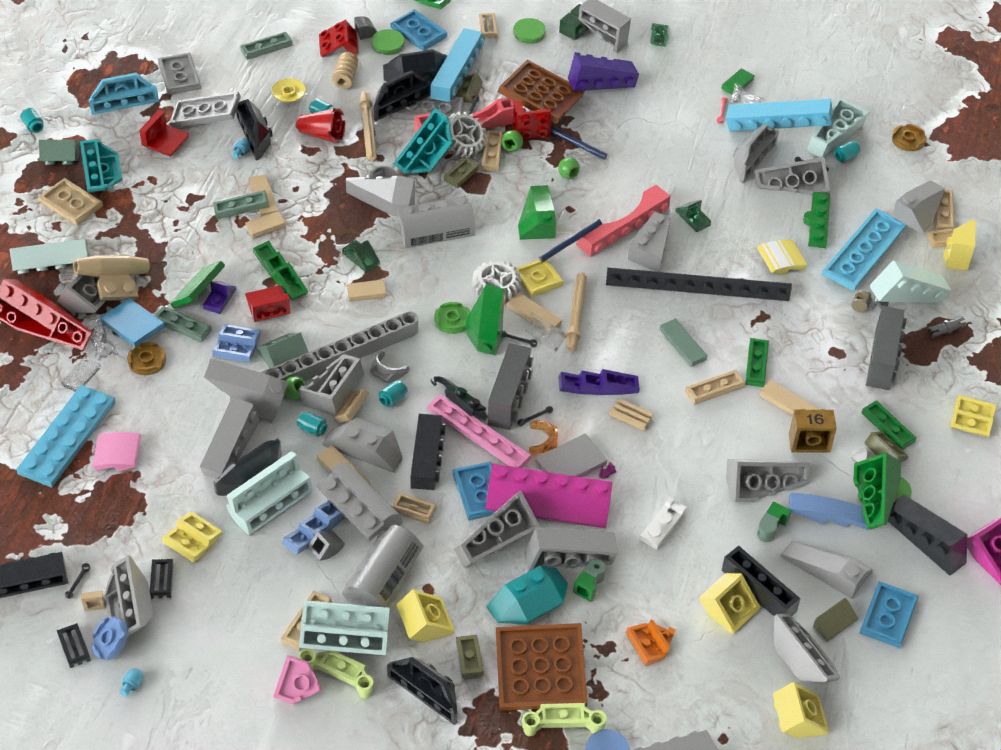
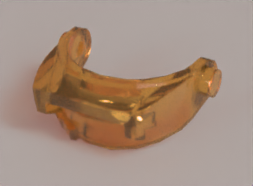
[529,420,558,455]

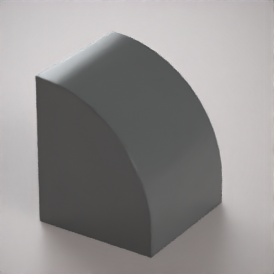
[354,16,377,40]
[307,531,345,561]

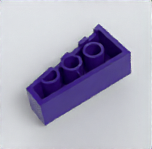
[568,52,639,91]

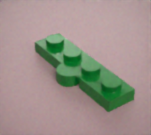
[803,191,831,249]

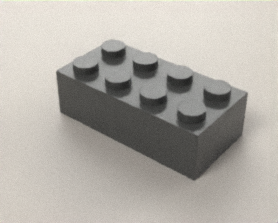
[866,305,907,390]
[487,343,534,430]

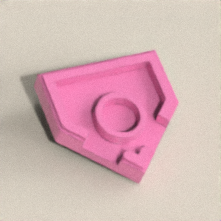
[273,655,322,704]

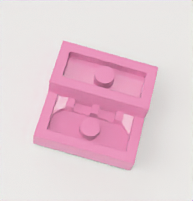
[93,432,141,471]

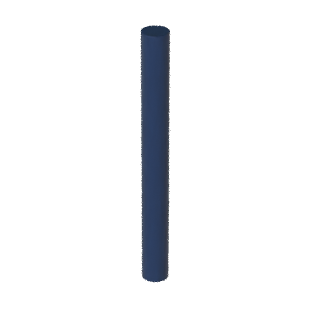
[550,126,608,160]
[539,218,602,263]

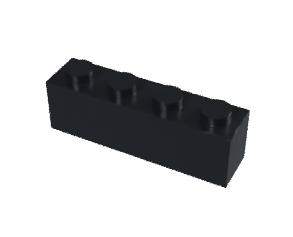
[410,413,446,490]
[721,545,801,616]
[0,552,69,598]

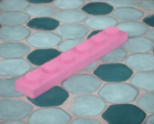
[427,394,531,468]

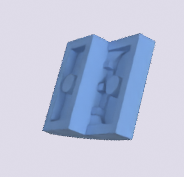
[212,324,261,363]

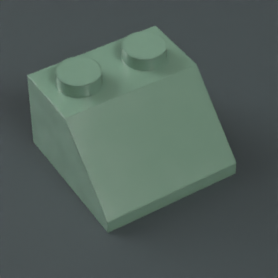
[39,139,80,165]
[256,332,309,368]

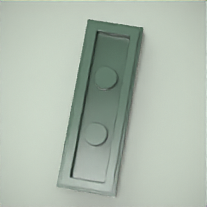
[240,32,293,60]
[213,190,269,219]
[155,306,212,343]
[660,318,708,367]

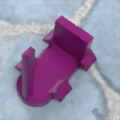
[599,462,617,479]

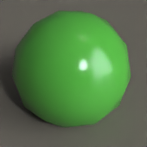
[502,130,523,152]
[558,157,580,179]
[284,376,307,400]

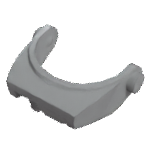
[365,166,401,179]
[370,351,410,383]

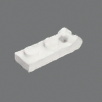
[640,497,687,550]

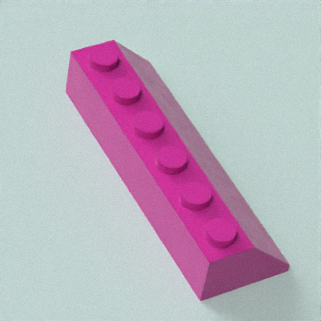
[485,464,612,529]

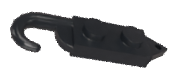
[430,376,488,421]

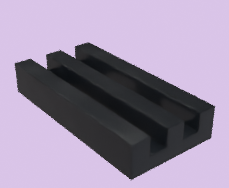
[149,559,174,599]
[57,623,91,668]

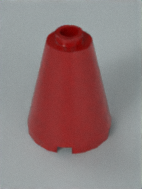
[295,108,346,143]

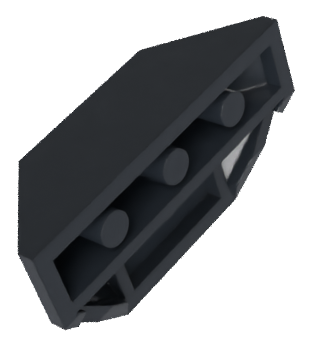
[383,49,448,83]
[374,70,431,121]
[236,99,273,161]
[214,439,282,496]
[387,657,457,725]

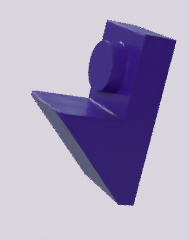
[203,281,237,314]

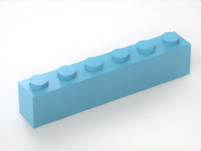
[431,28,484,102]
[726,99,833,131]

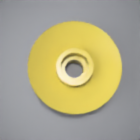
[272,78,306,103]

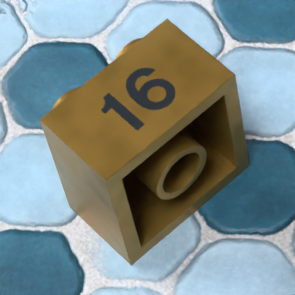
[789,409,837,453]

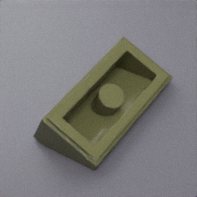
[456,73,483,103]
[865,431,908,463]
[813,598,858,641]

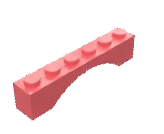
[414,98,514,135]
[576,185,671,257]

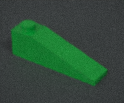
[518,185,556,240]
[465,284,504,356]
[853,452,901,530]

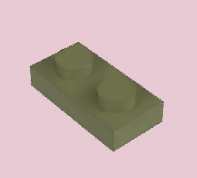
[444,157,479,188]
[456,634,484,678]

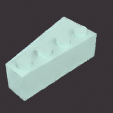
[806,97,869,157]
[870,260,952,303]

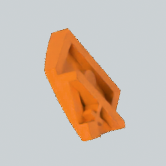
[625,619,675,666]

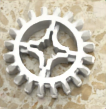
[448,111,487,158]
[472,260,522,302]

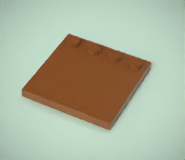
[497,59,585,124]
[496,623,588,711]

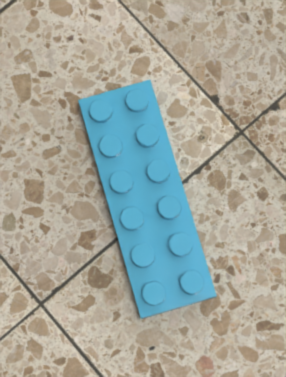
[822,208,907,291]
[16,385,115,488]

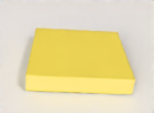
[517,260,563,298]

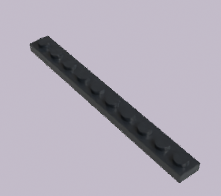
[606,267,792,301]

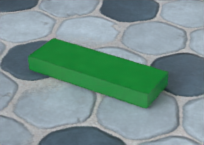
[745,338,769,387]
[861,400,917,450]

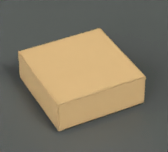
[81,590,106,611]

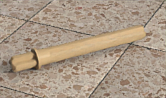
[359,91,377,162]
[566,272,587,352]

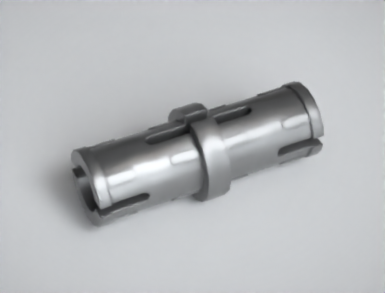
[927,316,966,339]

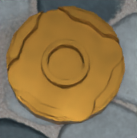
[892,124,927,151]
[127,342,166,375]

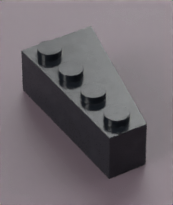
[888,495,968,576]

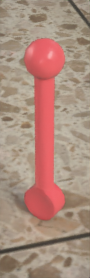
[717,97,728,124]

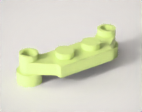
[298,649,374,699]
[522,703,607,736]

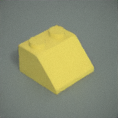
[943,220,976,271]
[699,573,761,633]
[396,589,455,643]
[773,682,830,738]

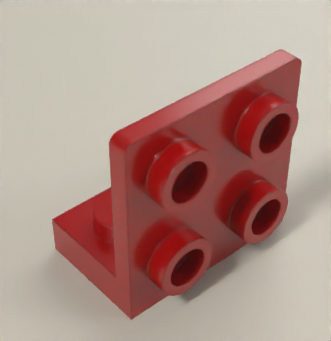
[319,19,359,57]
[512,100,552,140]
[139,110,189,157]
[245,285,291,322]

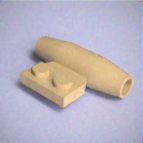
[73,255,150,301]

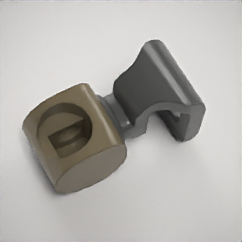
[851,290,889,312]

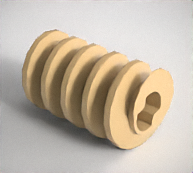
[332,52,359,89]

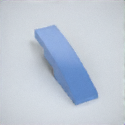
[789,493,869,530]
[282,501,345,555]

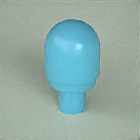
[232,138,250,159]
[120,668,143,697]

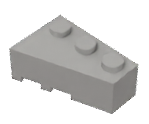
[578,0,631,53]
[628,212,671,272]
[298,354,364,415]

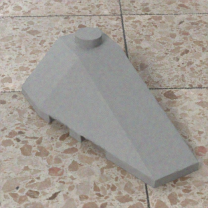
[755,157,830,194]
[346,176,415,217]
[892,180,945,234]
[781,541,873,599]

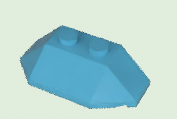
[89,73,159,115]

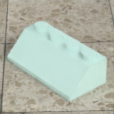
[10,239,88,274]

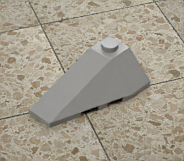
[57,252,105,313]
[204,359,288,422]
[726,459,810,502]

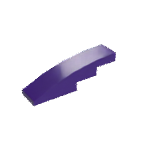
[558,369,640,395]

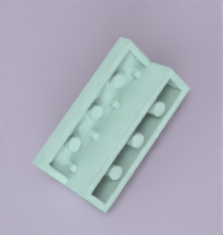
[226,451,313,535]
[299,600,390,655]

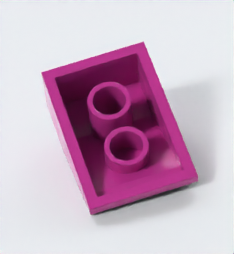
[967,518,1001,585]

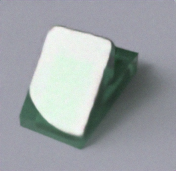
[650,23,670,47]
[675,200,711,232]
[342,240,380,273]

